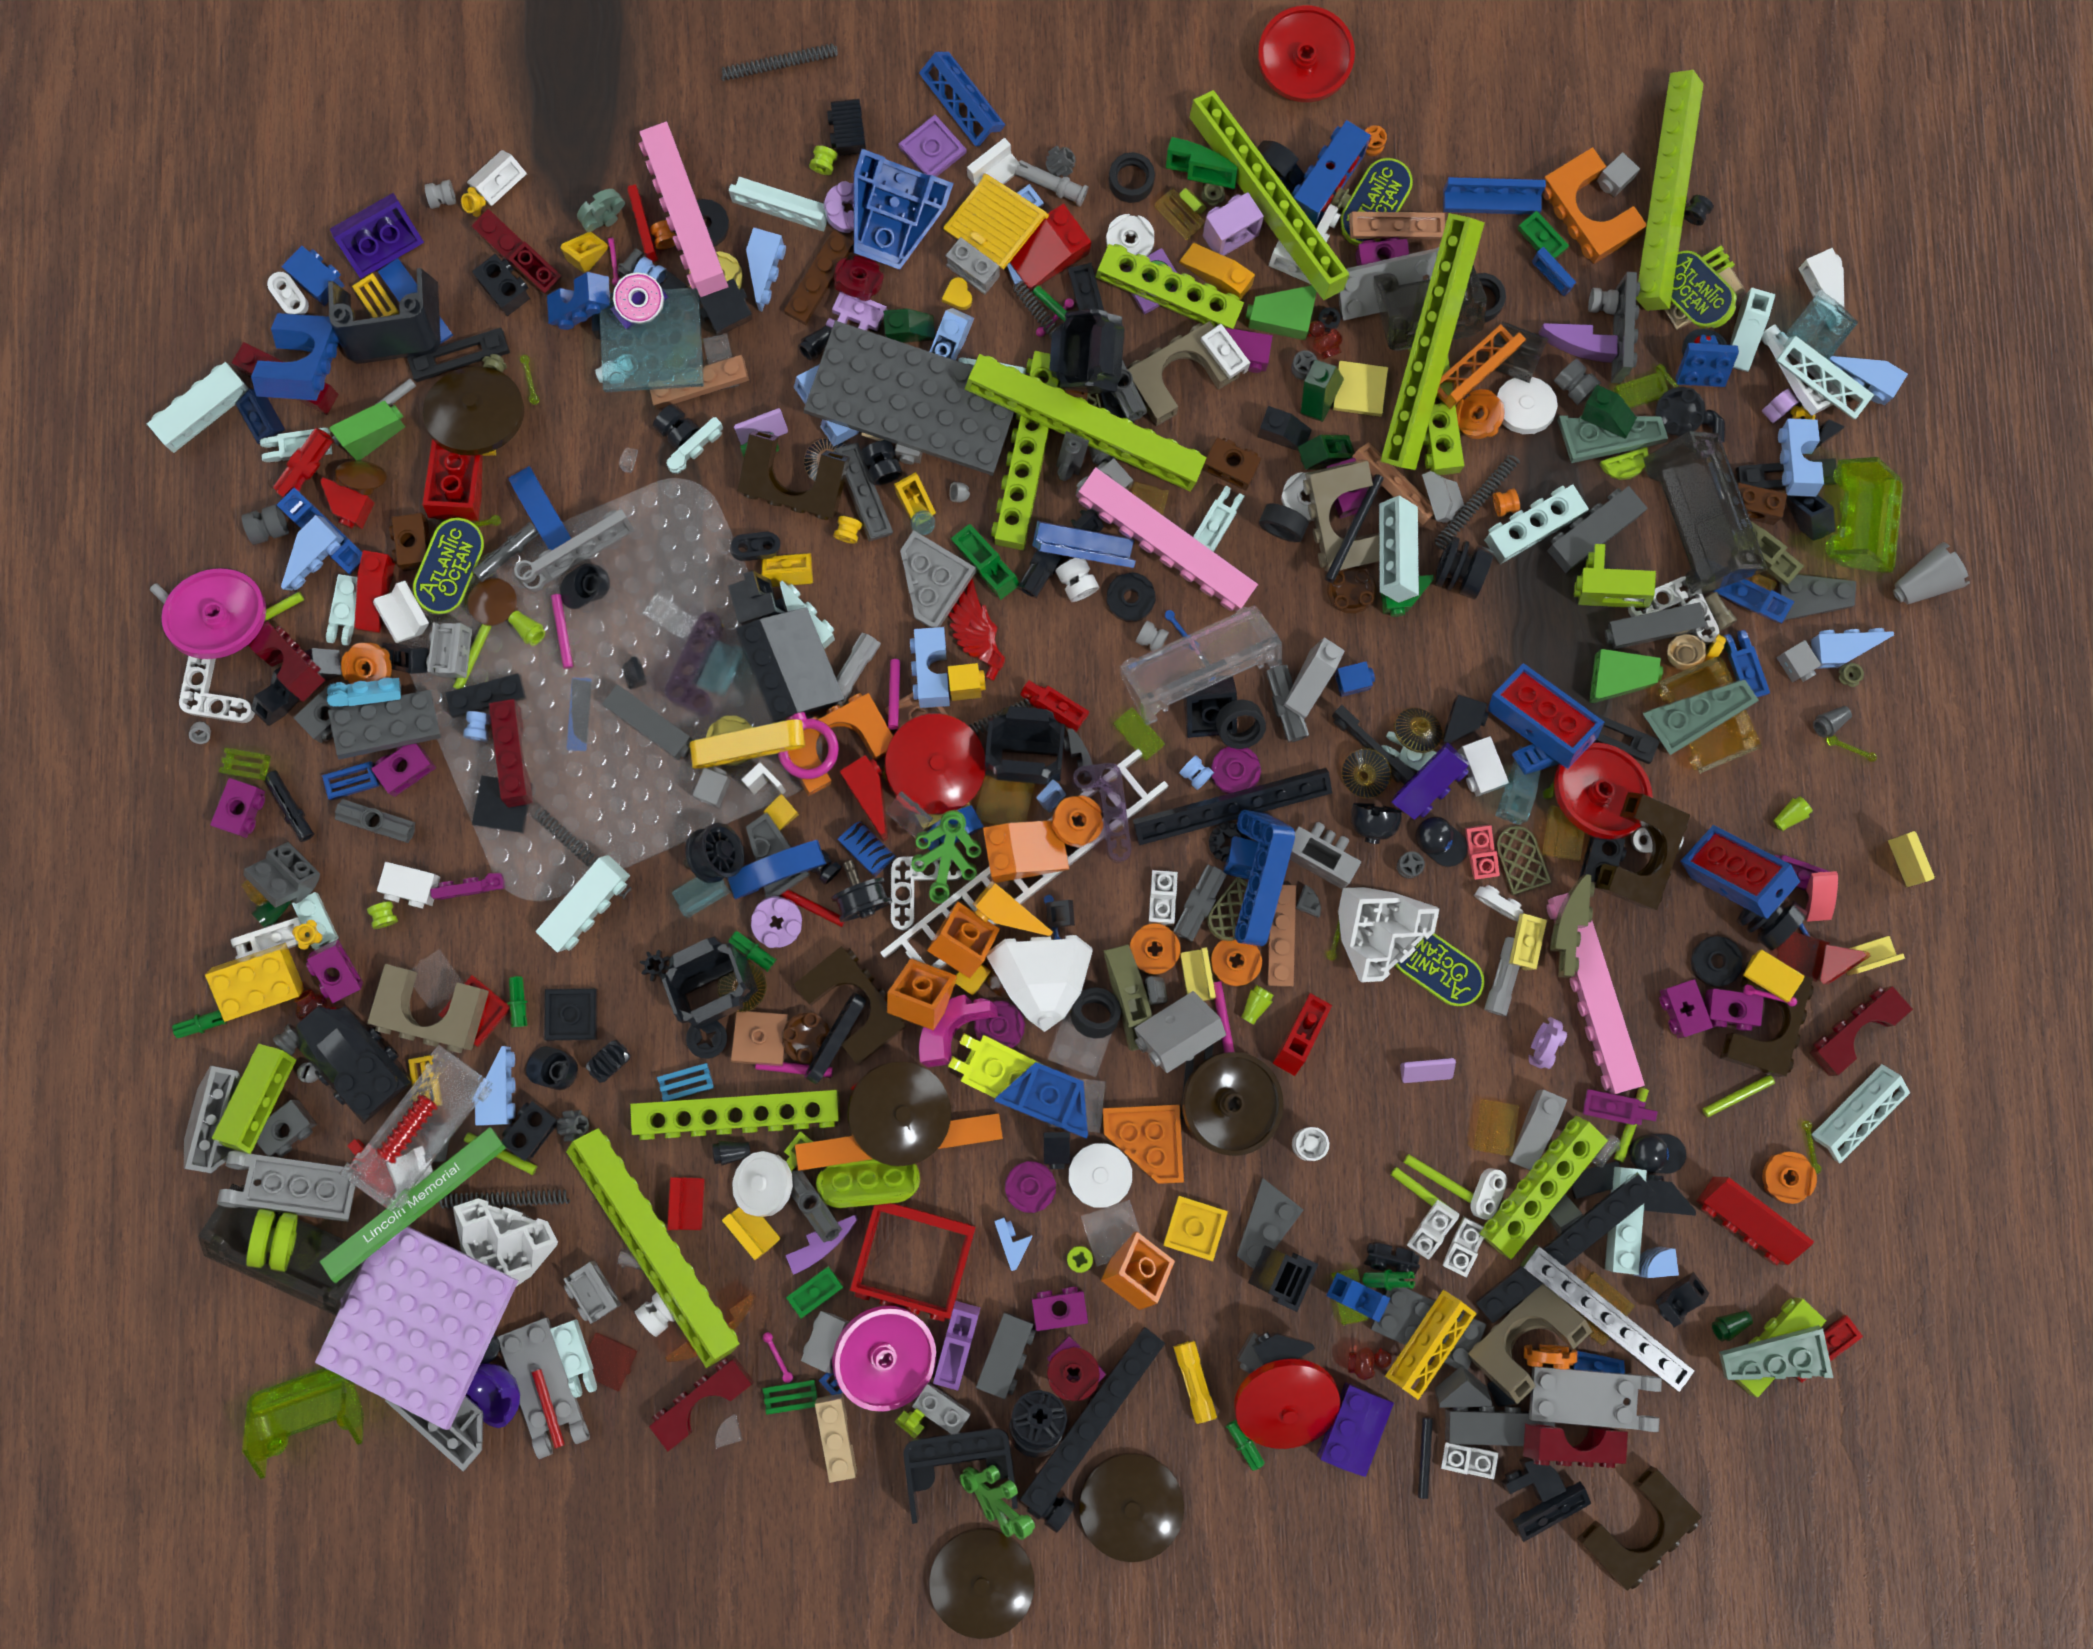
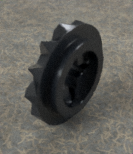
[1209,822,1249,862]
[686,1021,728,1059]

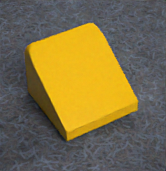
[763,794,799,830]
[955,964,991,995]

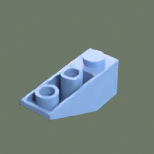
[746,227,786,312]
[930,308,974,360]
[1828,356,1908,405]
[281,515,344,591]
[1811,628,1894,669]
[475,1046,516,1126]

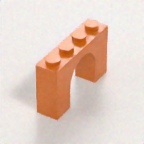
[1542,147,1647,265]
[788,693,893,797]

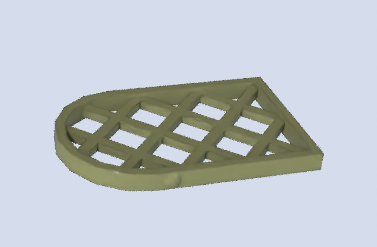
[1496,826,1551,895]
[1208,877,1248,941]

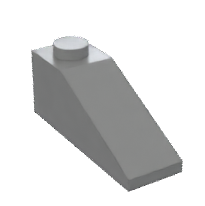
[1283,637,1345,719]
[1509,1090,1567,1170]

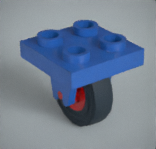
[1676,329,1739,387]

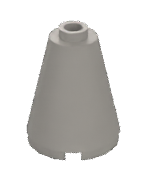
[1893,542,1970,605]

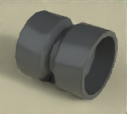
[1554,358,1601,405]
[242,504,289,545]

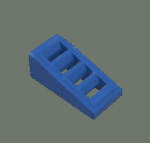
[1512,744,1560,775]

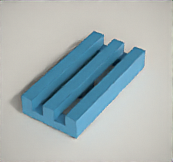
[657,1063,714,1102]

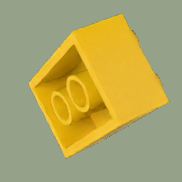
[205,942,305,1022]

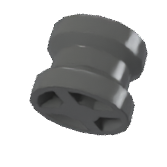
[1291,350,1317,380]
[1397,852,1425,879]
[273,1024,299,1056]

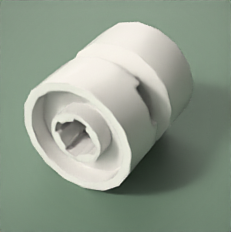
[1056,558,1100,602]
[1292,1127,1329,1161]
[635,1292,675,1337]

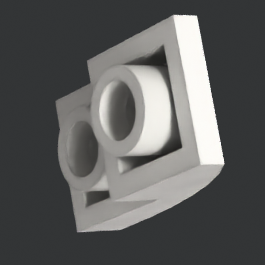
[1149,870,1178,926]
[1407,1200,1459,1260]
[1443,1216,1484,1278]
[1441,1442,1499,1479]

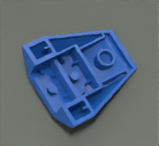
[854,149,954,270]

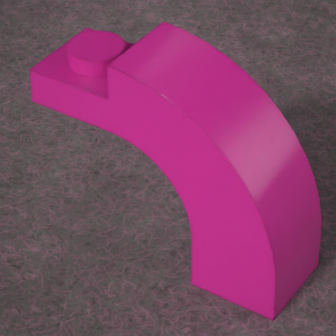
[919,995,998,1068]

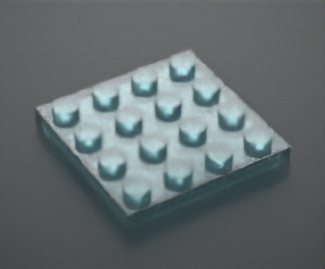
[600,288,704,392]

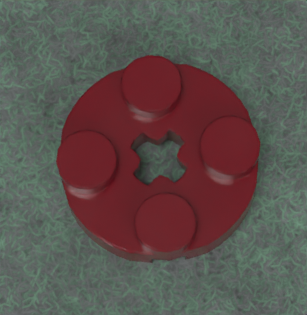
[834,256,884,301]
[1047,1346,1100,1401]

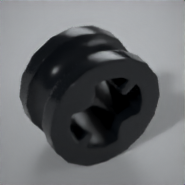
[1317,307,1341,333]

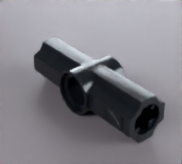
[1018,524,1062,599]

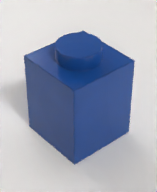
[1334,661,1375,697]

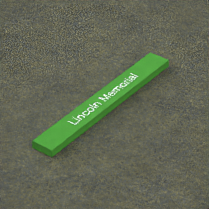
[320,1127,506,1283]

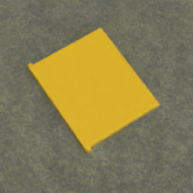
[943,173,1049,270]

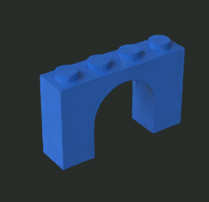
[251,313,340,401]

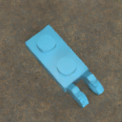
[327,678,401,707]

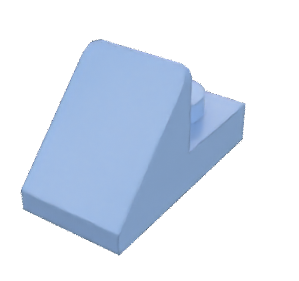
[994,1217,1032,1271]

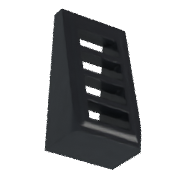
[382,642,429,674]

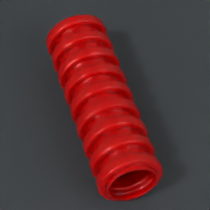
[376,1094,438,1164]

